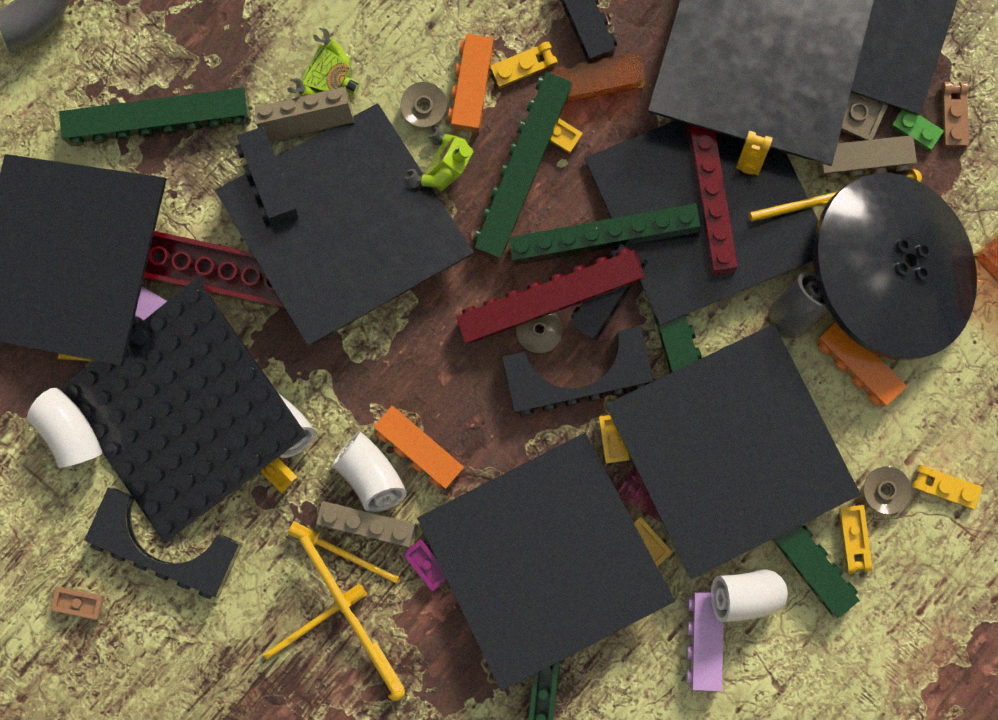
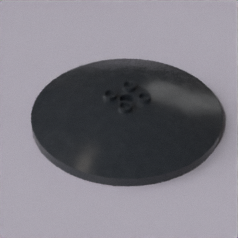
[813,173,977,360]

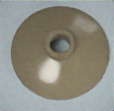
[400,82,447,128]
[516,313,563,354]
[863,466,911,514]

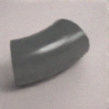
[0,0,71,54]
[768,272,828,339]

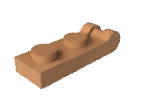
[941,82,969,147]

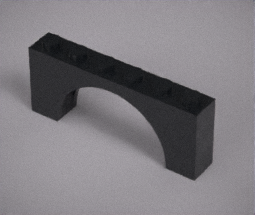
[502,326,654,416]
[84,487,243,599]

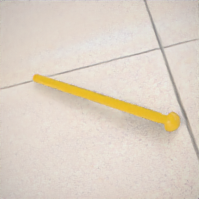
[749,169,922,222]
[299,535,405,701]

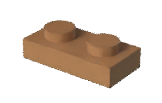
[51,586,105,620]

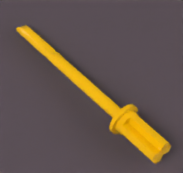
[287,521,399,583]
[263,583,367,660]

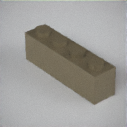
[255,87,354,141]
[817,135,917,180]
[316,501,417,547]

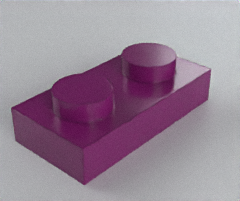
[403,539,447,591]

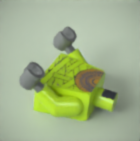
[287,28,360,96]
[404,126,473,192]

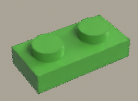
[890,110,944,151]

